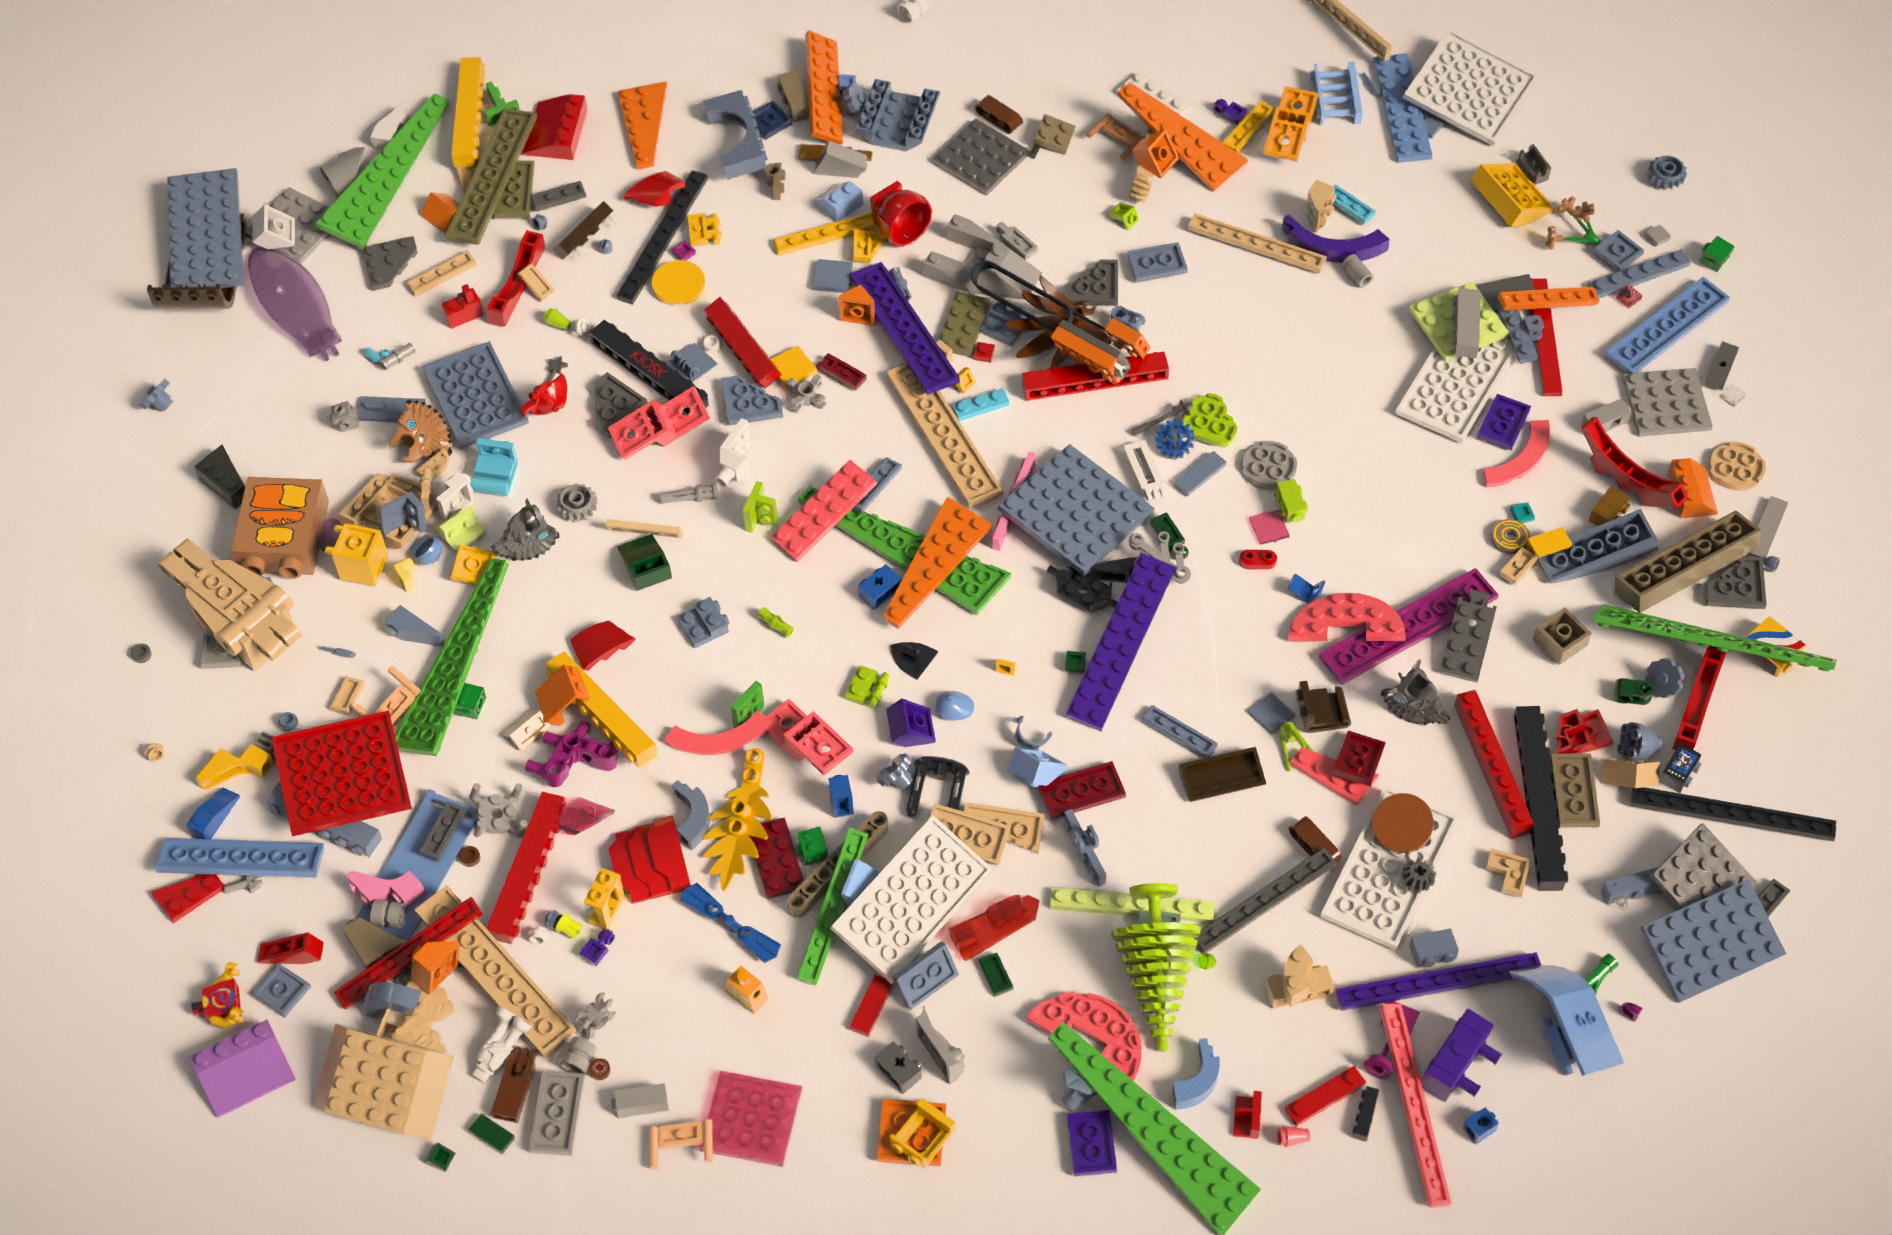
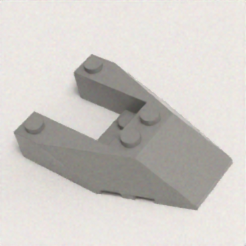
[923,214,1042,300]

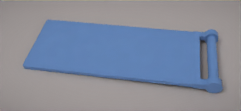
[356,789,478,941]

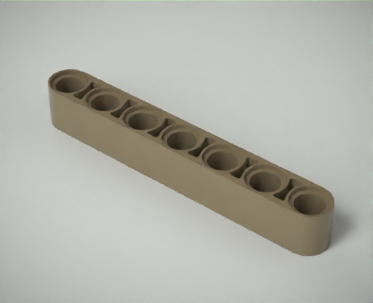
[787,811,888,918]

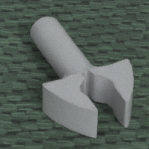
[224,875,263,894]

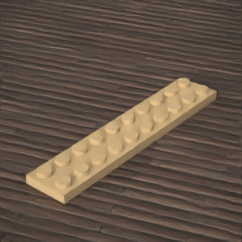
[886,364,1003,508]
[415,885,576,1057]

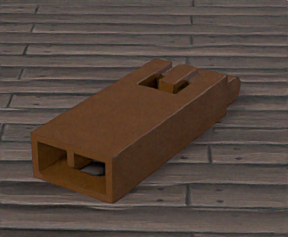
[491,1046,537,1123]

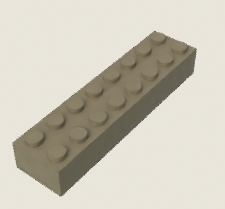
[1615,510,1761,613]

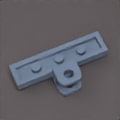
[1496,303,1544,364]
[1062,809,1107,886]

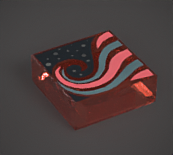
[1616,285,1643,308]

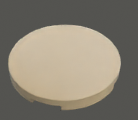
[1708,442,1766,491]

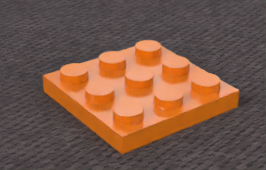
[877,1099,946,1167]

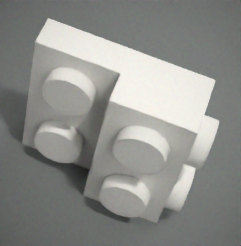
[436,472,475,521]

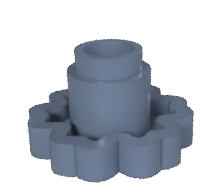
[840,83,868,118]
[139,378,173,412]
[1645,658,1685,698]
[876,753,913,789]

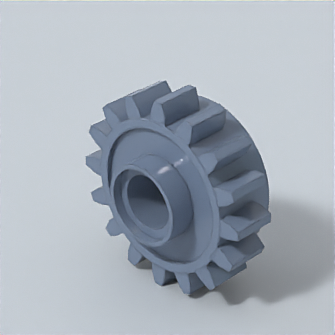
[1647,155,1687,190]

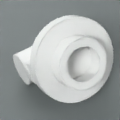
[571,318,591,337]

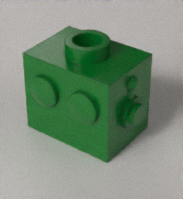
[1700,235,1735,272]
[454,683,487,720]
[796,826,828,866]

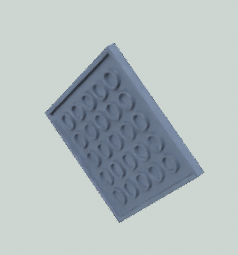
[997,444,1155,576]

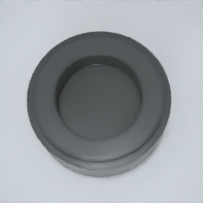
[131,643,152,663]

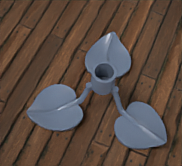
[1062,1068,1098,1111]

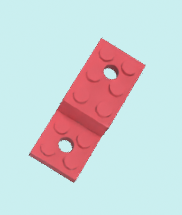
[608,386,710,460]
[766,699,853,776]

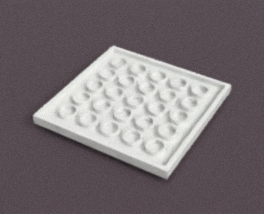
[1403,29,1539,146]

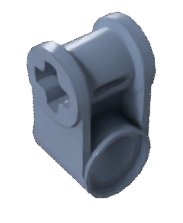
[1110,306,1146,332]

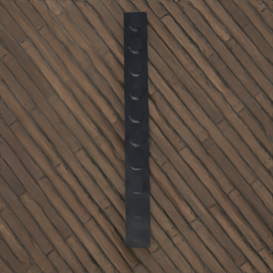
[616,170,708,305]
[1630,787,1837,842]

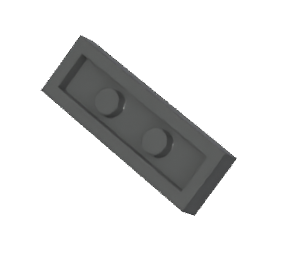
[531,180,586,212]
[419,801,466,862]

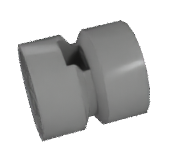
[370,899,406,929]
[560,1037,597,1075]

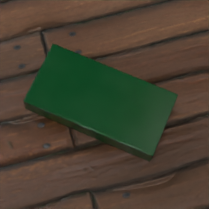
[978,952,1014,997]
[468,1113,515,1154]

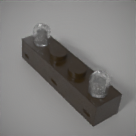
[553,201,615,262]

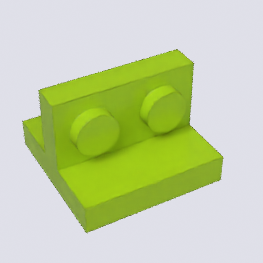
[743,481,778,533]

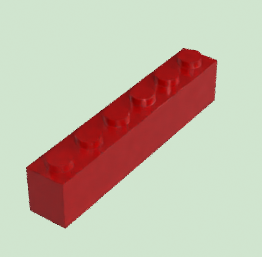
[704,296,782,388]

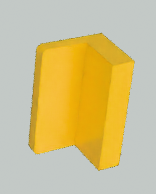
[1526,527,1572,558]

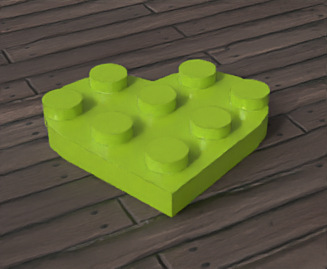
[1183,393,1238,448]

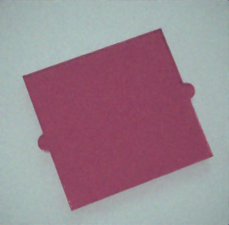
[1249,510,1290,545]

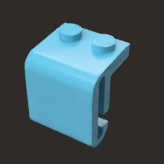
[470,438,518,496]

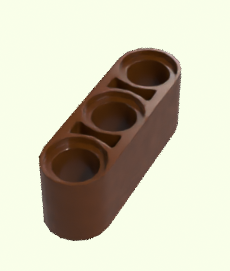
[975,95,1023,134]
[1289,816,1342,862]

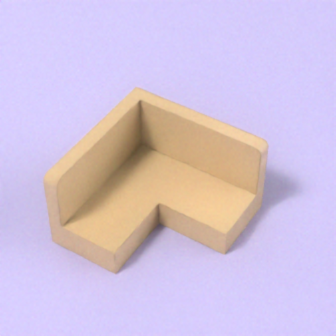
[1602,758,1660,788]

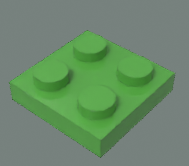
[730,680,765,728]

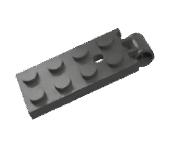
[1439,589,1497,683]

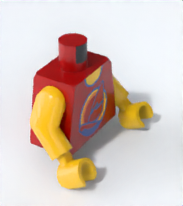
[191,962,244,1029]

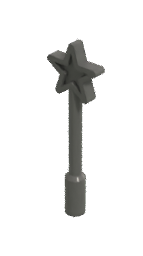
[547,356,568,381]
[1132,400,1193,436]

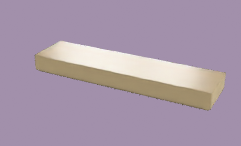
[406,250,477,297]
[605,519,683,538]

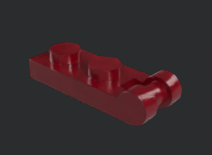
[816,353,867,391]

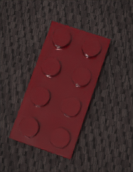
[1038,761,1126,820]
[749,817,804,899]

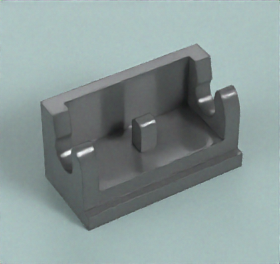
[1516,144,1552,185]

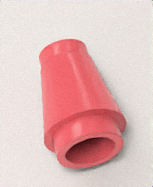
[1277,1126,1310,1147]

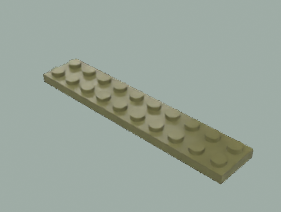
[445,108,537,245]

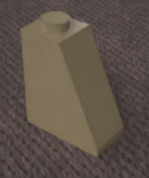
[342,917,402,969]

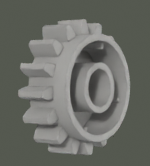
[556,483,598,522]

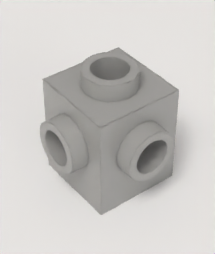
[330,401,359,432]

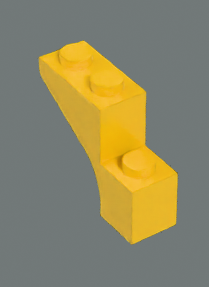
[196,744,274,790]

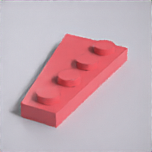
[1290,747,1379,806]

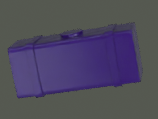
[1421,1008,1502,1102]

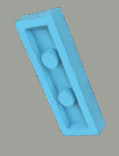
[1333,184,1376,225]
[952,388,1010,422]

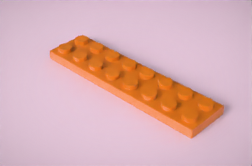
[805,30,843,145]

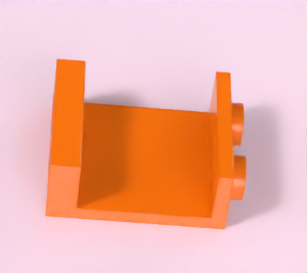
[534,664,590,726]

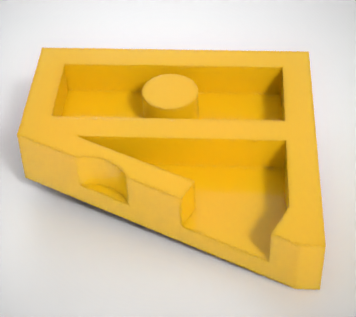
[853,229,886,263]

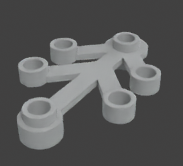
[1129,531,1191,584]

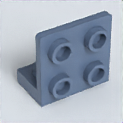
[379,491,427,535]

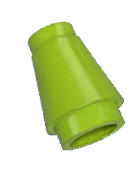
[543,308,571,331]

